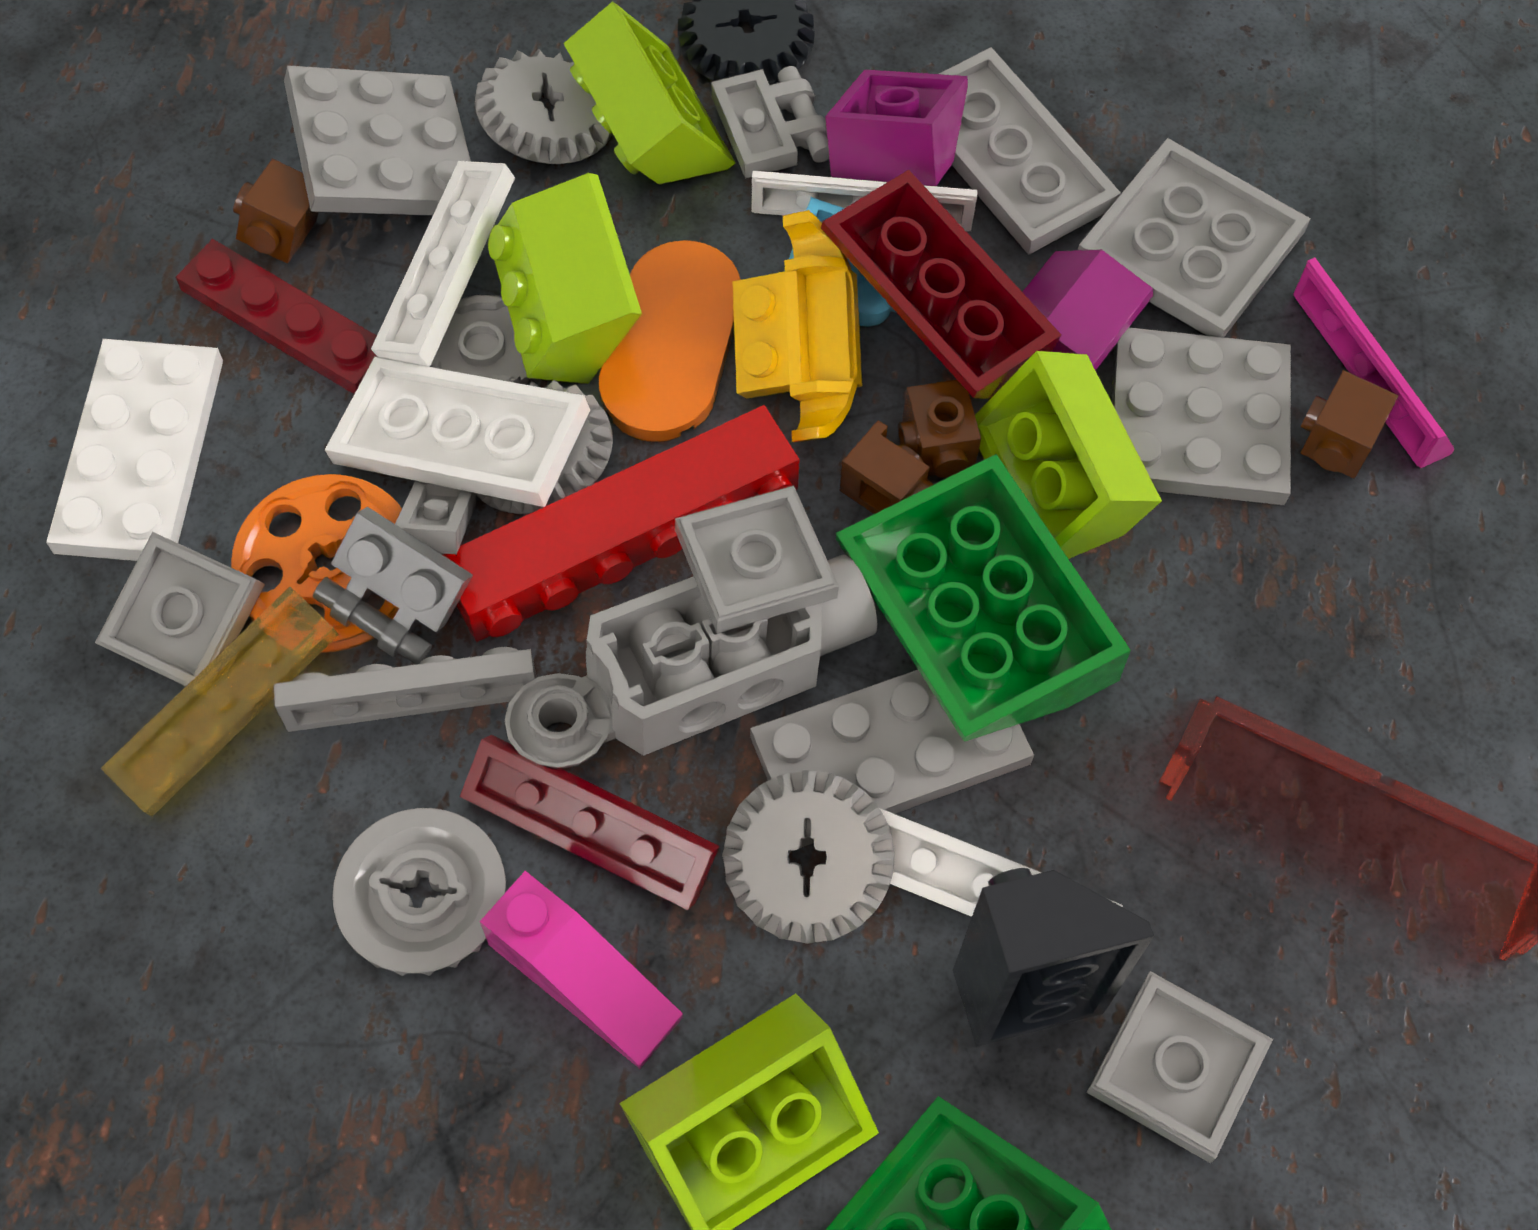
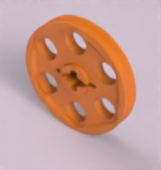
[231,474,402,653]

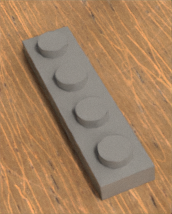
[274,647,537,732]

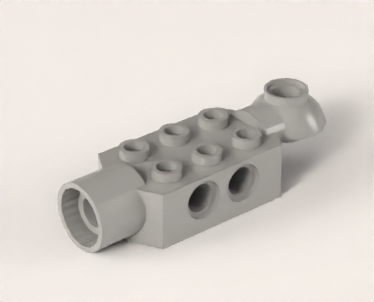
[504,554,877,769]

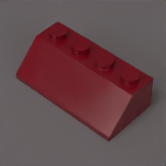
[821,170,1062,399]

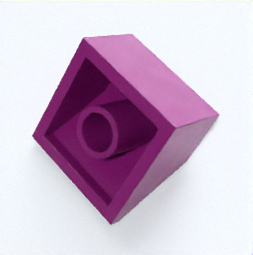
[825,70,968,186]

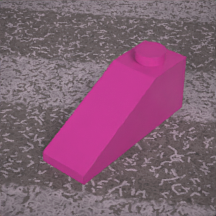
[479,871,683,1069]

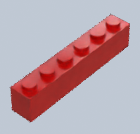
[442,405,800,643]

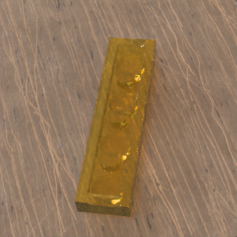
[101,587,339,817]

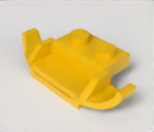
[732,210,862,442]

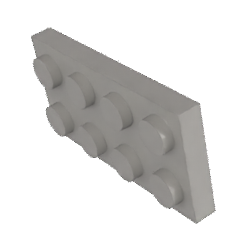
[939,47,1121,255]
[750,670,1034,848]

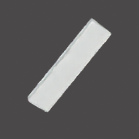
[752,171,977,232]

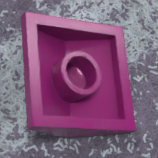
[1023,249,1153,371]

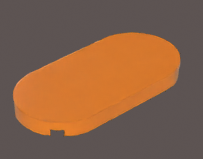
[599,241,741,442]

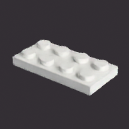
[46,339,223,561]
[325,357,590,507]

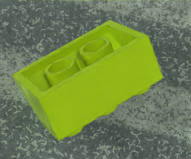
[563,1,736,184]
[488,173,642,384]
[975,351,1162,559]
[619,993,879,1230]

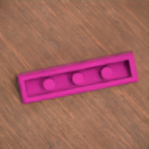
[1293,258,1455,469]

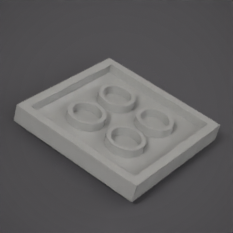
[284,65,471,215]
[1078,138,1311,337]
[1112,328,1291,505]

